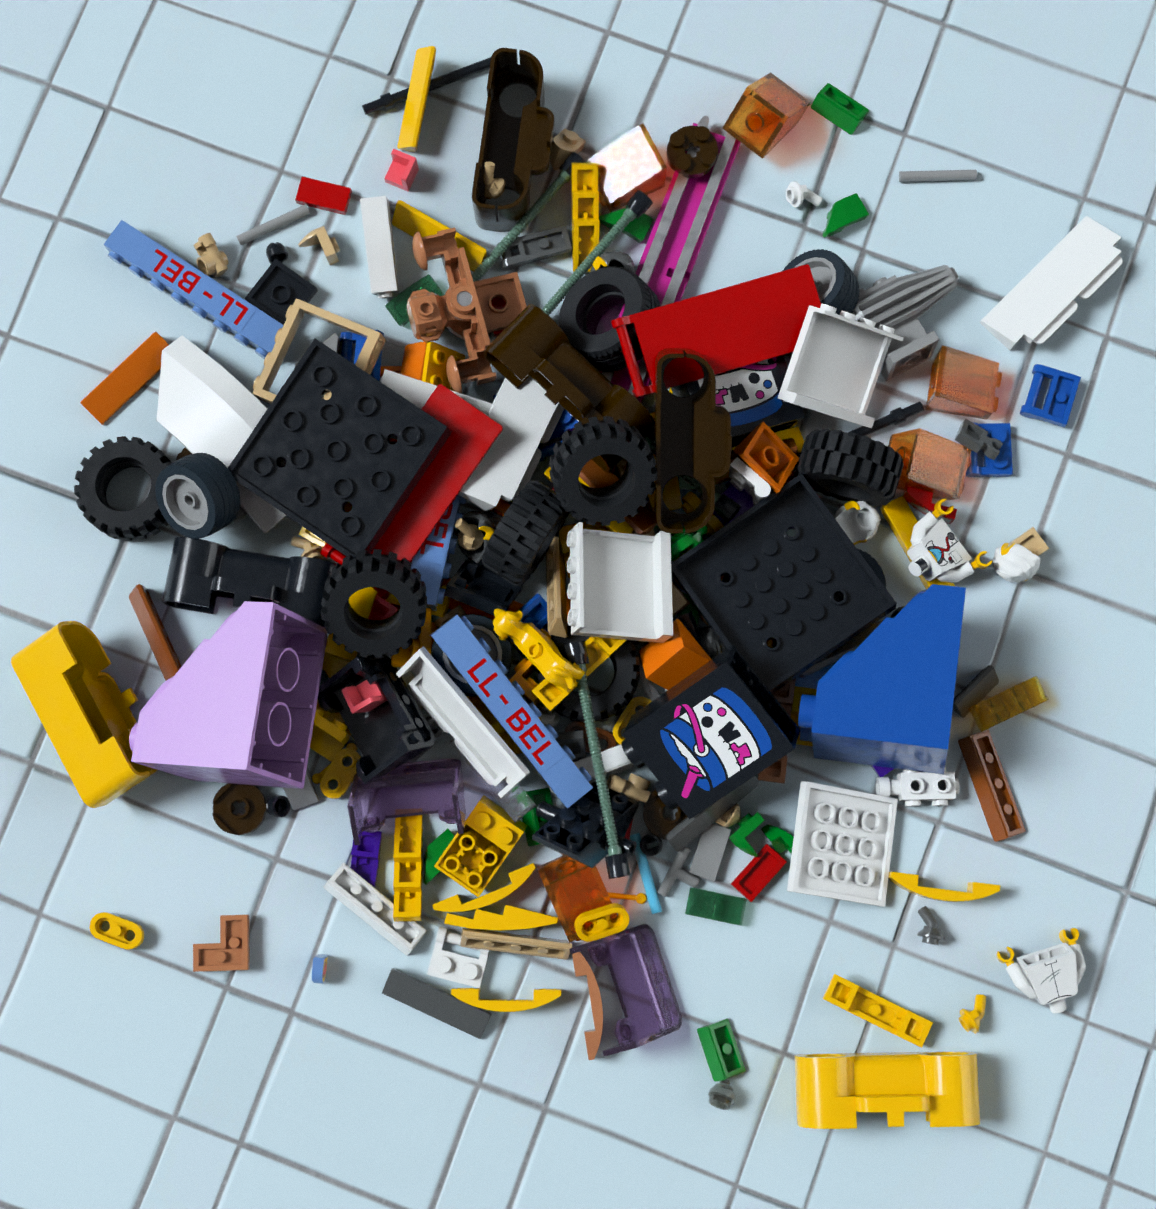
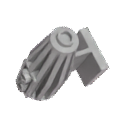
[852,265,959,381]

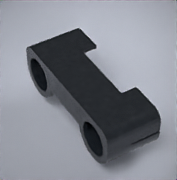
[162,537,336,628]

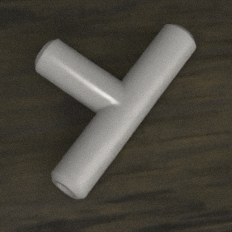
[657,846,700,897]

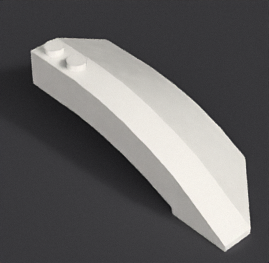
[156,335,287,534]

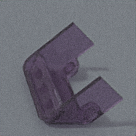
[347,758,466,845]
[569,924,682,1056]

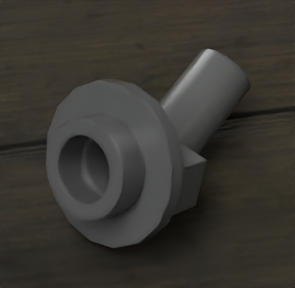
[917,906,945,945]

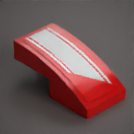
[903,487,957,524]

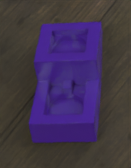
[350,828,382,888]

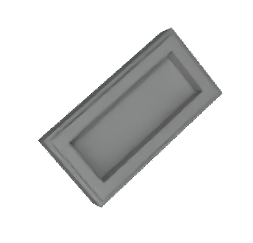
[689,824,731,881]

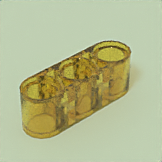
[968,676,1049,732]

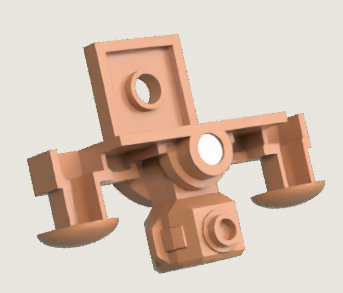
[407,228,527,393]

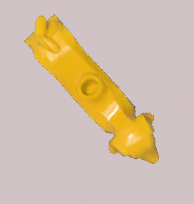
[493,608,585,693]

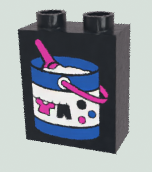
[671,355,805,447]
[622,645,800,819]

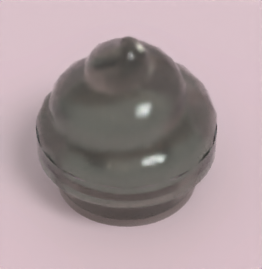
[708,1079,736,1110]

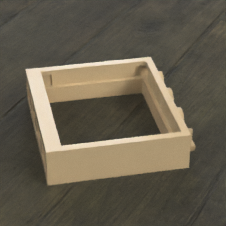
[252,298,386,404]

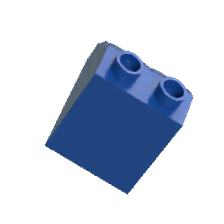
[798,584,966,775]

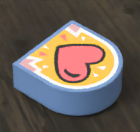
[312,954,328,984]

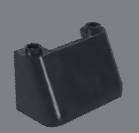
[318,654,435,784]

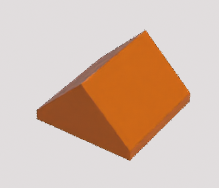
[733,422,799,493]
[639,618,712,690]

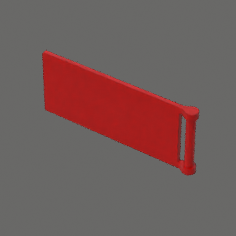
[611,264,821,398]
[321,384,503,600]

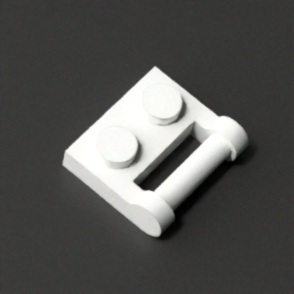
[729,457,771,505]
[427,927,490,988]

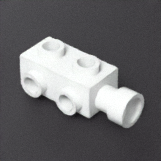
[876,767,960,807]

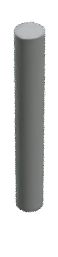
[899,169,977,182]
[236,204,310,245]

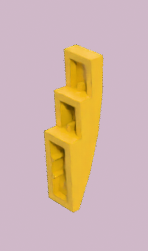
[571,162,600,272]
[393,809,423,922]
[444,905,559,931]

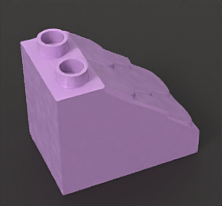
[129,601,328,789]

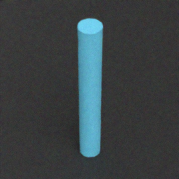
[630,833,662,914]

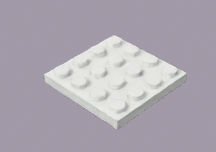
[787,781,898,907]

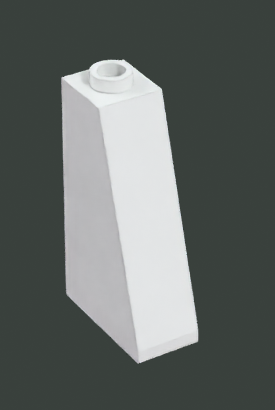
[360,196,399,298]

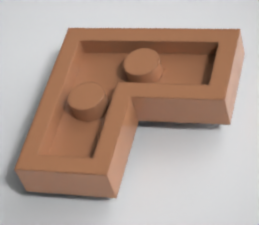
[193,915,250,972]

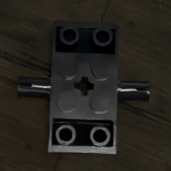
[532,782,639,868]

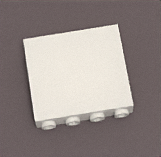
[778,303,903,428]
[567,522,673,643]

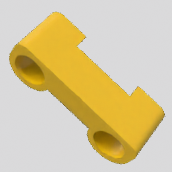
[11,621,157,808]
[795,1051,980,1129]

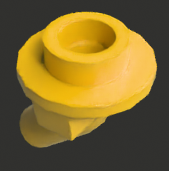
[959,994,987,1034]

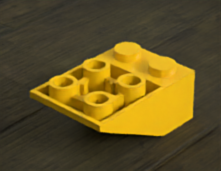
[434,795,527,897]

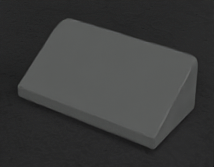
[953,665,999,718]

